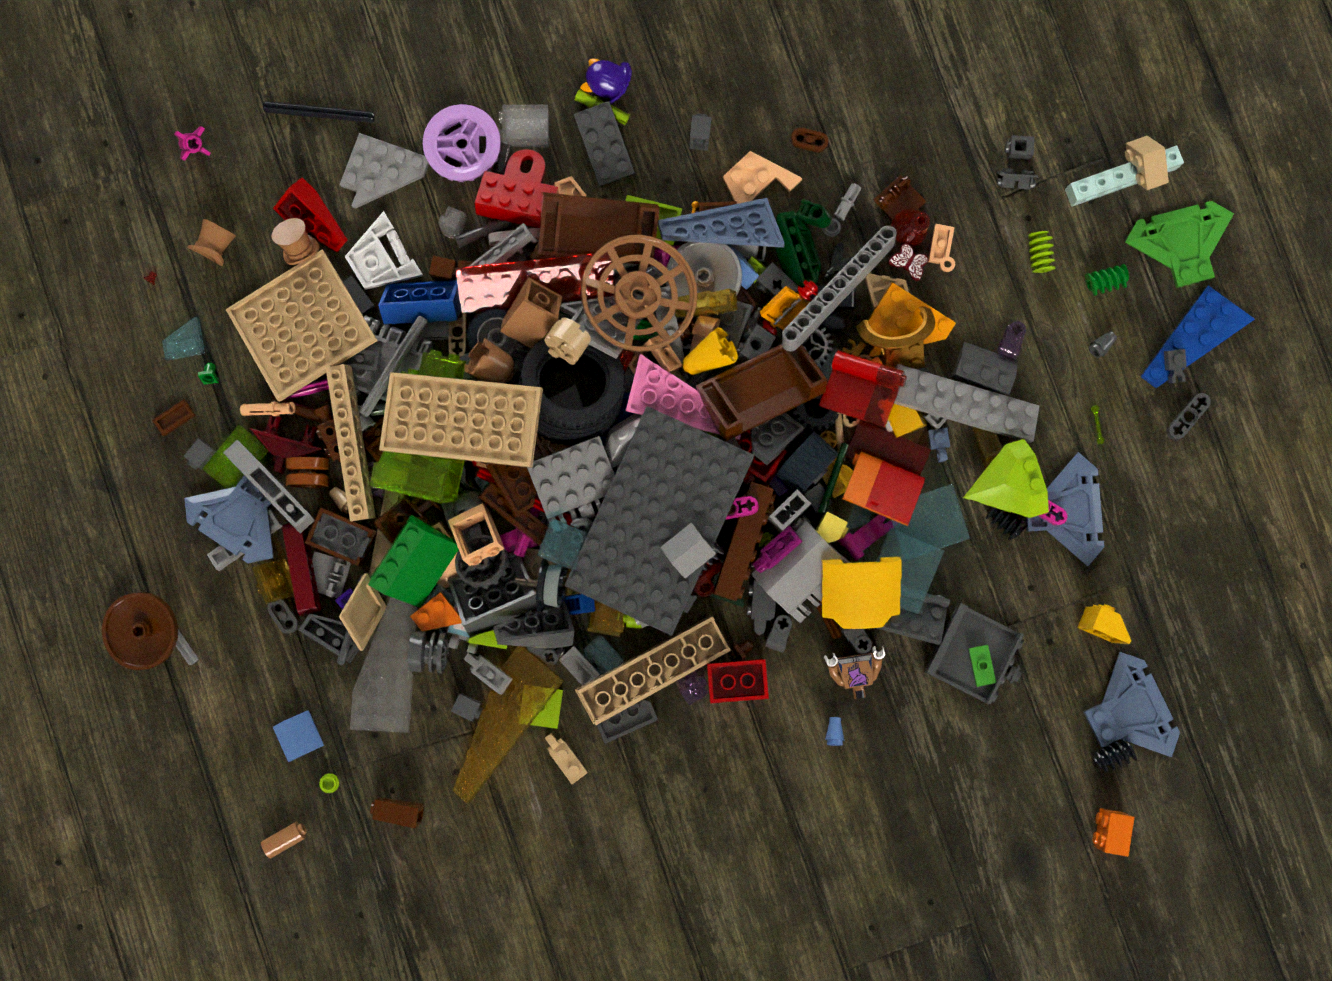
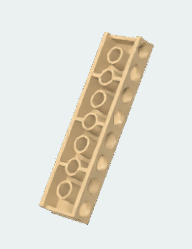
[575,615,731,725]

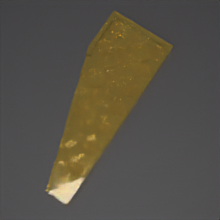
[453,646,564,803]

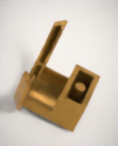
[856,306,935,376]

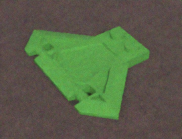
[1125,201,1234,288]

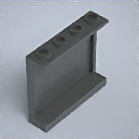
[924,603,1024,704]

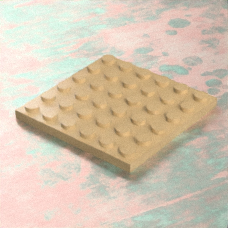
[226,249,378,402]

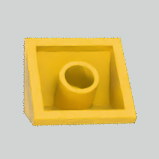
[880,399,927,438]

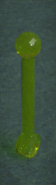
[1091,405,1104,444]

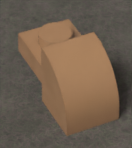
[689,314,721,352]

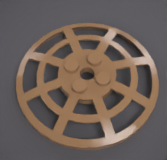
[581,235,697,352]

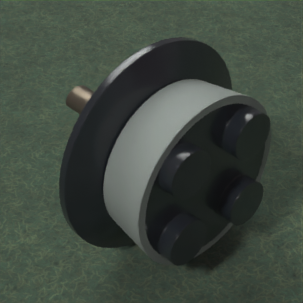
[514,557,568,612]

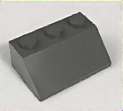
[951,342,1018,396]

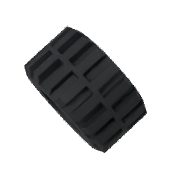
[788,387,839,435]

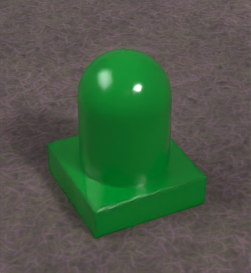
[198,363,219,385]

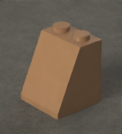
[500,278,562,348]

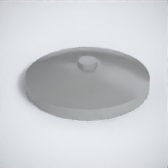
[666,242,742,315]

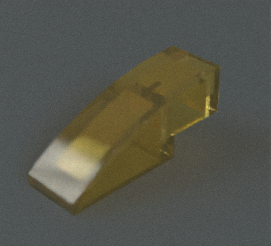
[675,288,738,317]
[972,426,1002,469]

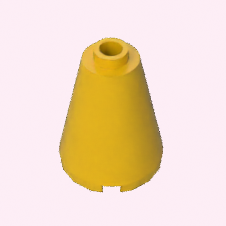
[682,327,738,375]

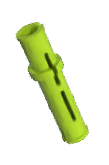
[574,89,630,125]

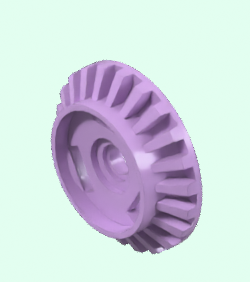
[423,104,501,182]

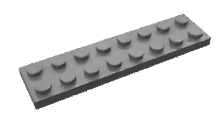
[888,364,1039,443]

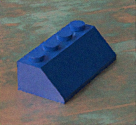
[378,280,461,325]

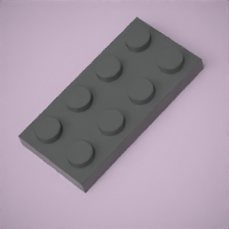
[574,101,635,187]

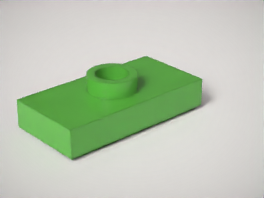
[968,645,996,687]

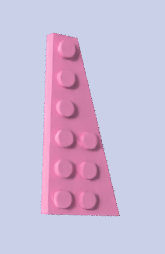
[626,354,741,440]

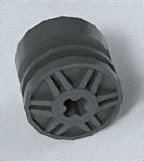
[408,631,449,674]

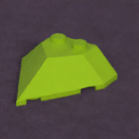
[963,439,1049,518]

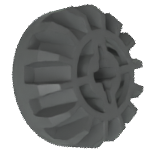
[455,535,509,589]

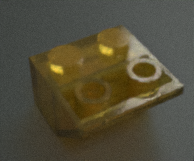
[588,600,624,637]

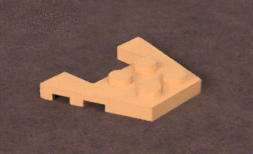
[723,151,802,204]

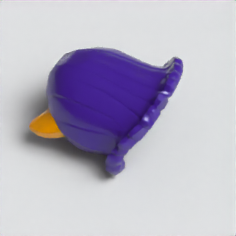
[580,58,632,104]

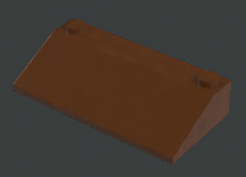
[538,192,660,266]
[696,339,828,442]

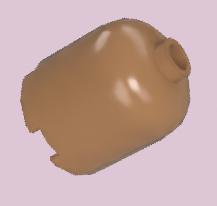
[464,339,514,384]

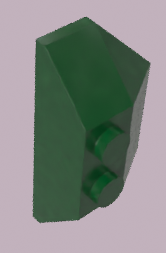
[775,211,821,286]

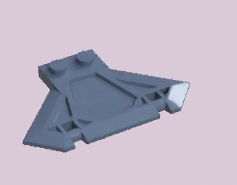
[1025,452,1104,566]
[185,475,274,564]
[1083,652,1180,757]

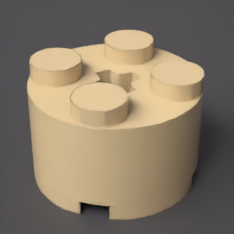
[544,318,591,365]

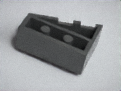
[298,614,359,663]

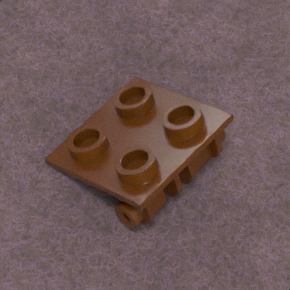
[873,175,926,227]

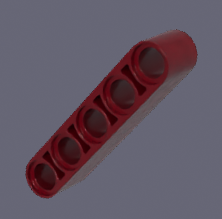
[282,523,321,616]

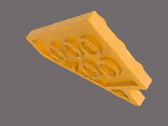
[868,282,956,357]

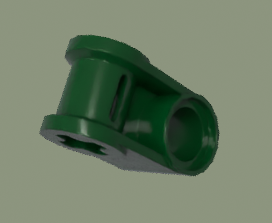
[796,199,832,228]

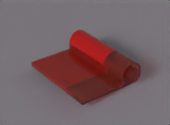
[819,350,907,428]

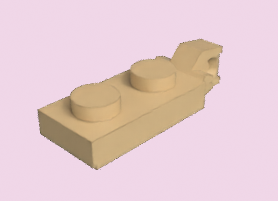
[545,733,588,784]

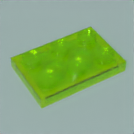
[203,425,268,489]

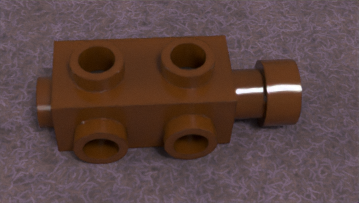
[313,404,341,462]

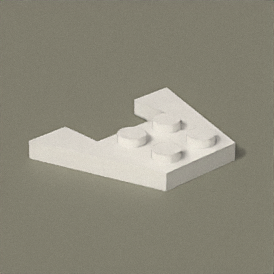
[345,211,423,290]

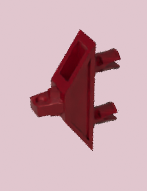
[250,415,325,474]

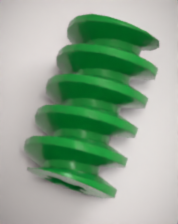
[1085,264,1129,296]

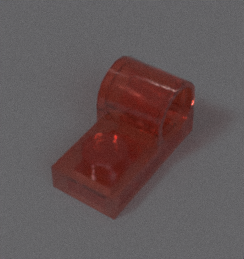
[693,558,723,597]

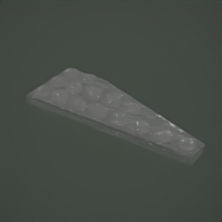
[350,597,417,733]

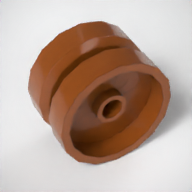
[285,457,329,489]

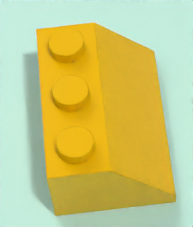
[1077,604,1131,644]

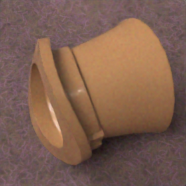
[271,218,319,265]
[187,219,236,266]

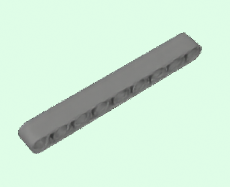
[782,226,897,351]

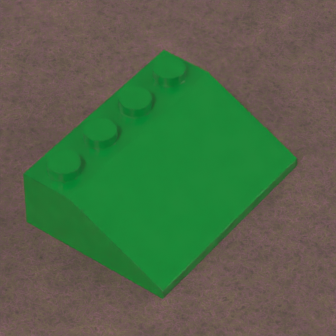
[368,515,459,608]

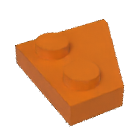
[410,592,462,631]

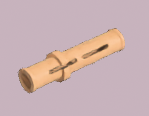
[240,401,296,416]

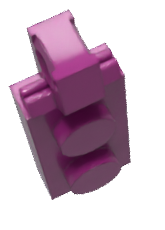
[752,526,803,573]

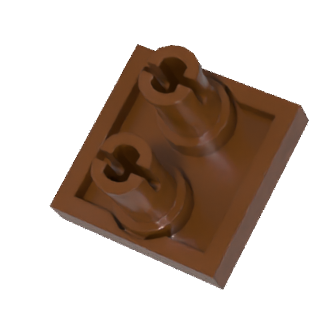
[373,498,419,545]

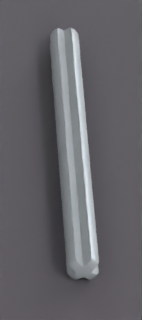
[359,316,428,417]

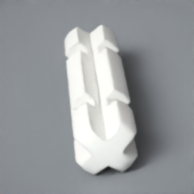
[386,230,410,266]

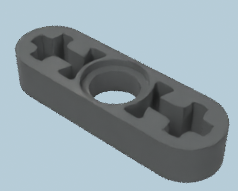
[1166,393,1211,440]

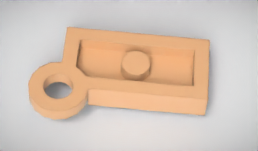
[928,224,955,272]

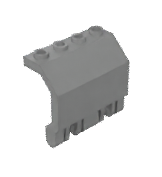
[749,515,850,623]

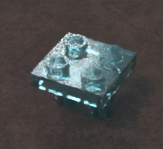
[537,518,588,570]

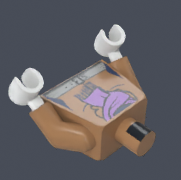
[824,646,885,699]

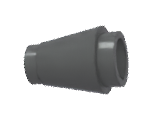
[1089,331,1117,358]

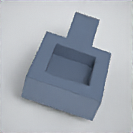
[927,428,950,462]

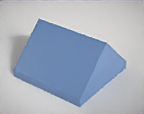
[273,710,324,762]

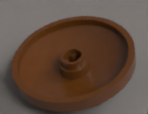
[102,592,178,670]

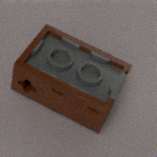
[305,508,377,567]

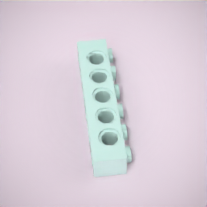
[1065,146,1184,207]

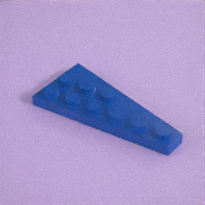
[1140,285,1255,388]

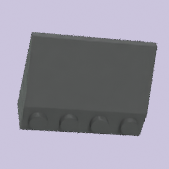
[448,552,536,637]

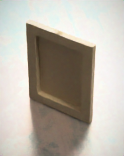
[339,573,387,651]

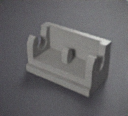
[559,646,600,685]

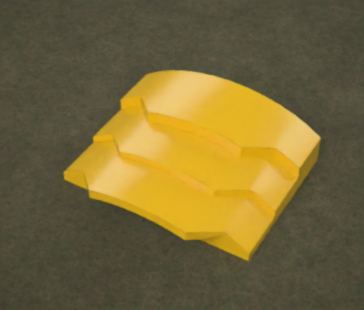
[821,557,902,629]

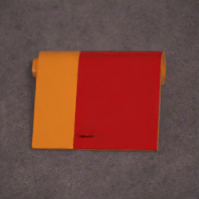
[843,451,925,526]

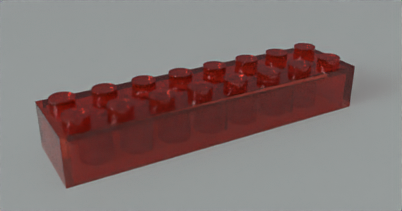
[456,252,615,313]

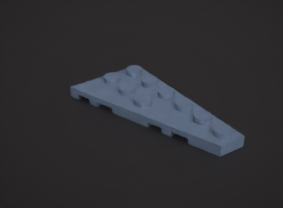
[658,198,784,247]

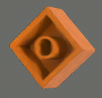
[1092,808,1134,857]

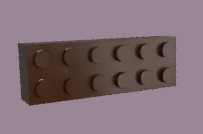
[713,482,776,601]

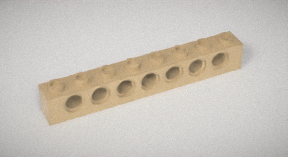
[326,364,376,521]

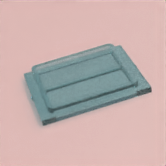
[891,484,970,560]
[876,528,944,615]

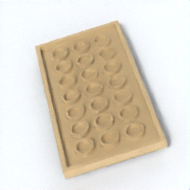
[379,372,543,468]

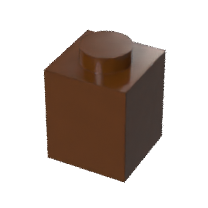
[429,255,460,281]

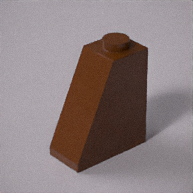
[370,797,425,828]

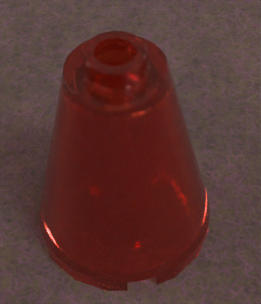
[891,208,930,246]

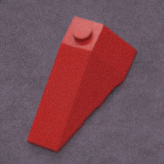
[273,177,348,252]

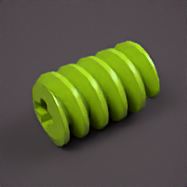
[1028,231,1056,273]

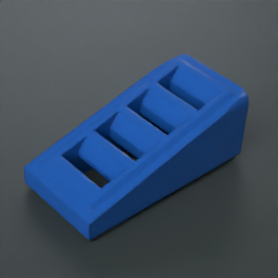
[563,594,595,615]

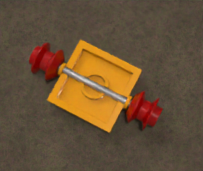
[760,280,818,335]

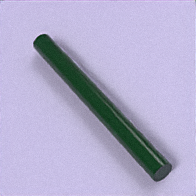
[818,443,849,515]

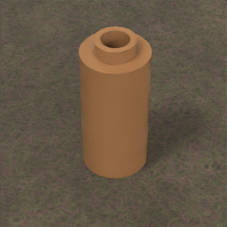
[261,822,307,859]

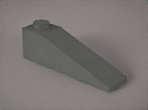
[493,601,575,648]

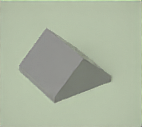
[660,522,716,578]

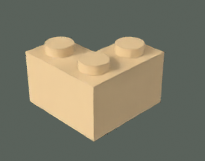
[1125,136,1169,190]

